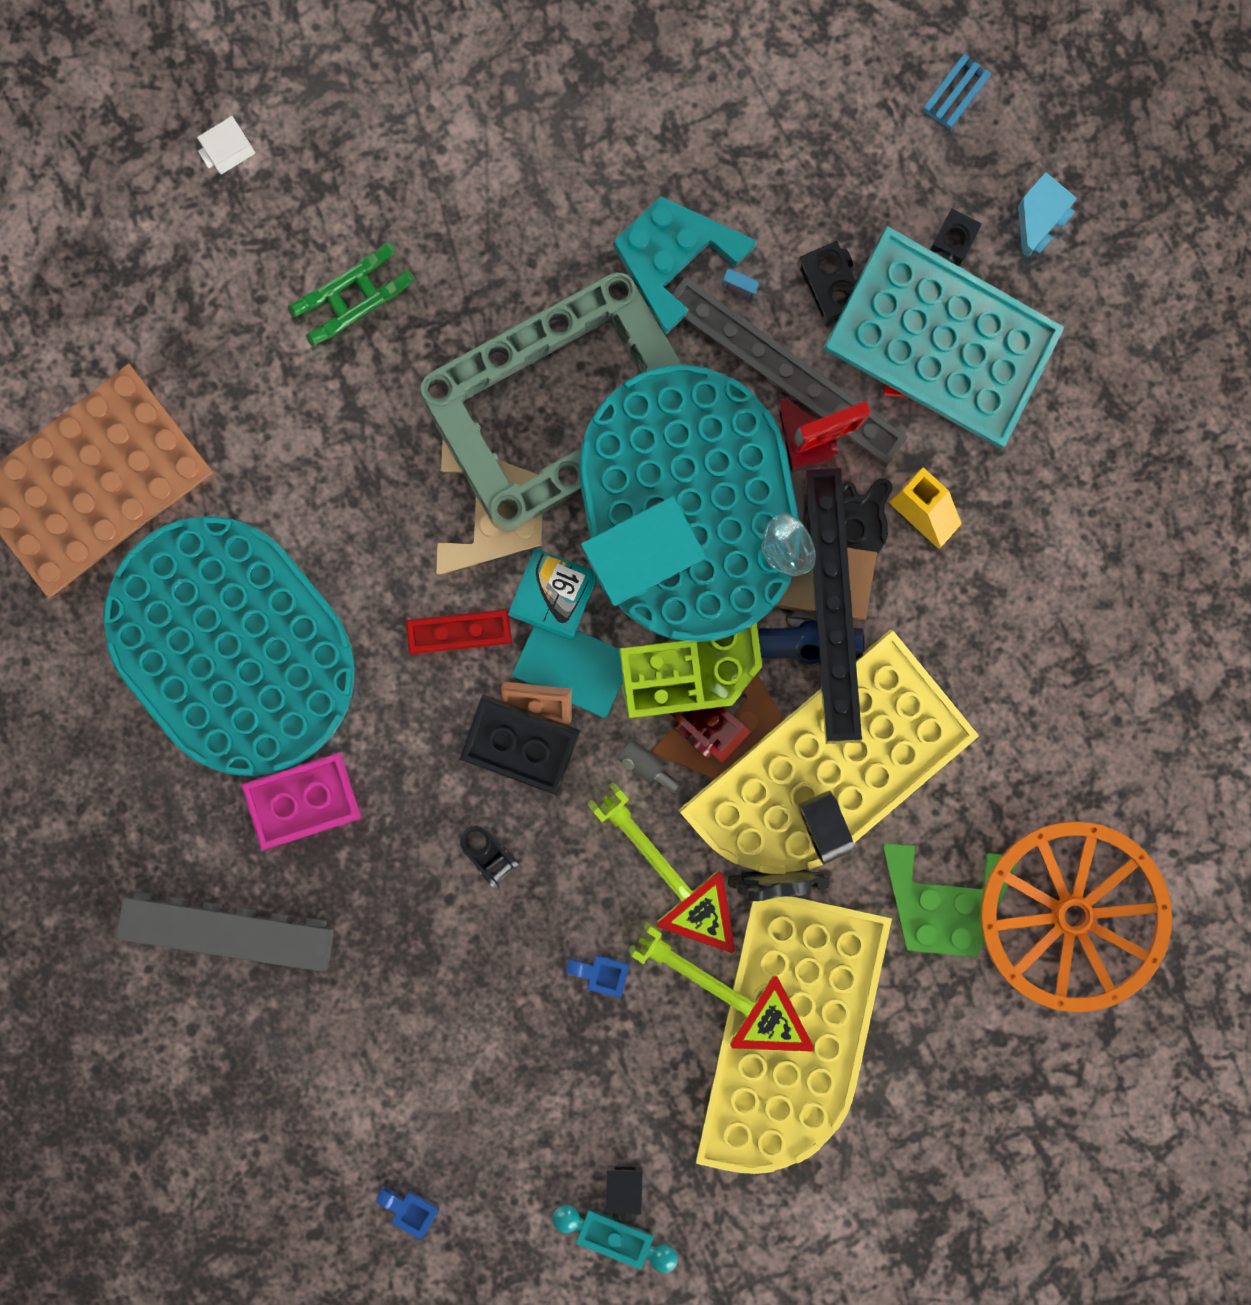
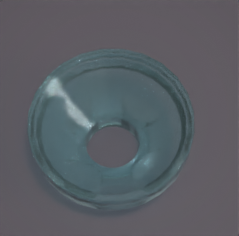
[762,513,816,576]

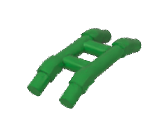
[287,241,415,346]

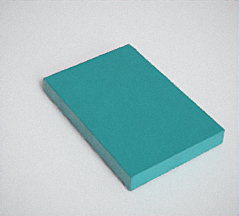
[580,496,707,607]
[511,626,623,719]

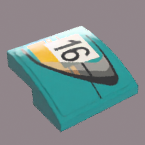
[508,548,597,640]

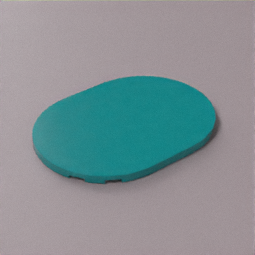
[579,365,801,642]
[103,516,355,776]

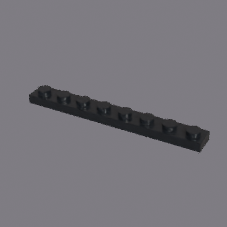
[805,468,862,744]

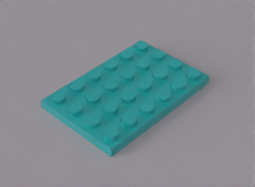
[823,226,1064,449]

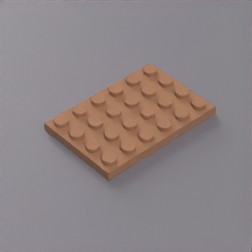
[0,363,214,598]

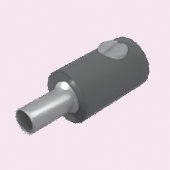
[617,739,681,793]

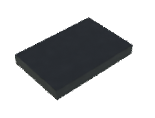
[459,694,581,796]

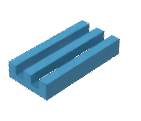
[923,53,992,130]

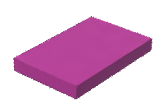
[241,752,362,851]

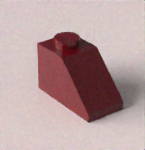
[778,399,838,472]

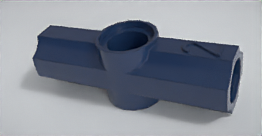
[758,620,865,666]

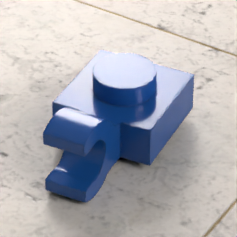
[565,955,630,998]
[375,1185,440,1240]

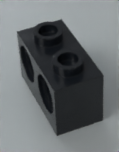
[797,241,858,326]

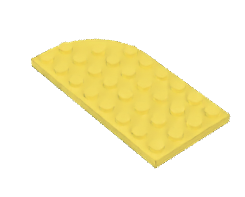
[678,630,979,874]
[696,896,892,1174]

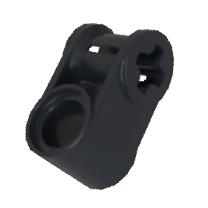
[460,825,522,890]

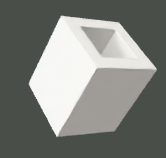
[197,116,255,174]

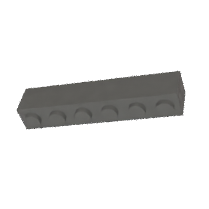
[116,891,335,972]

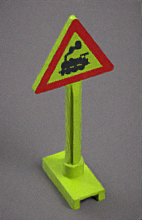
[587,781,735,953]
[628,921,814,1052]

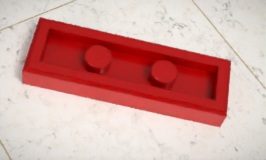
[405,609,512,655]

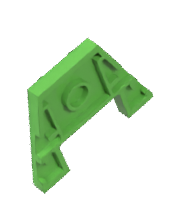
[882,843,1019,957]

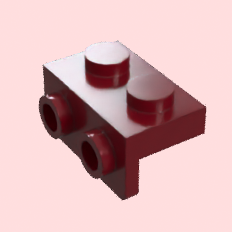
[669,707,751,763]

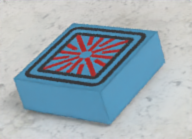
[722,269,759,301]

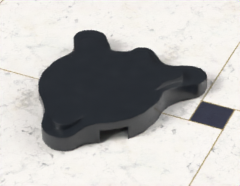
[806,478,893,554]
[728,870,830,901]

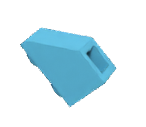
[1018,172,1077,257]

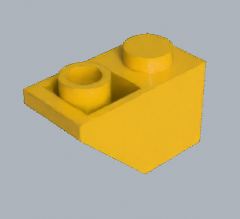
[888,467,962,549]

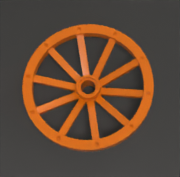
[980,822,1172,1013]

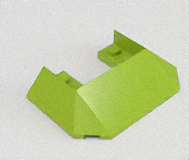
[619,623,762,718]

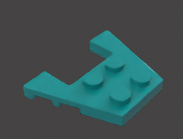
[613,196,757,335]

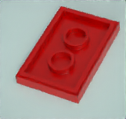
[791,401,871,454]

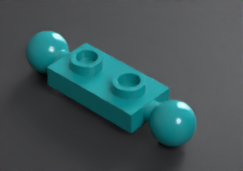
[552,1205,678,1273]

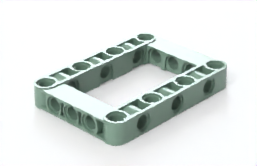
[421,272,682,531]

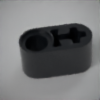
[797,790,856,865]

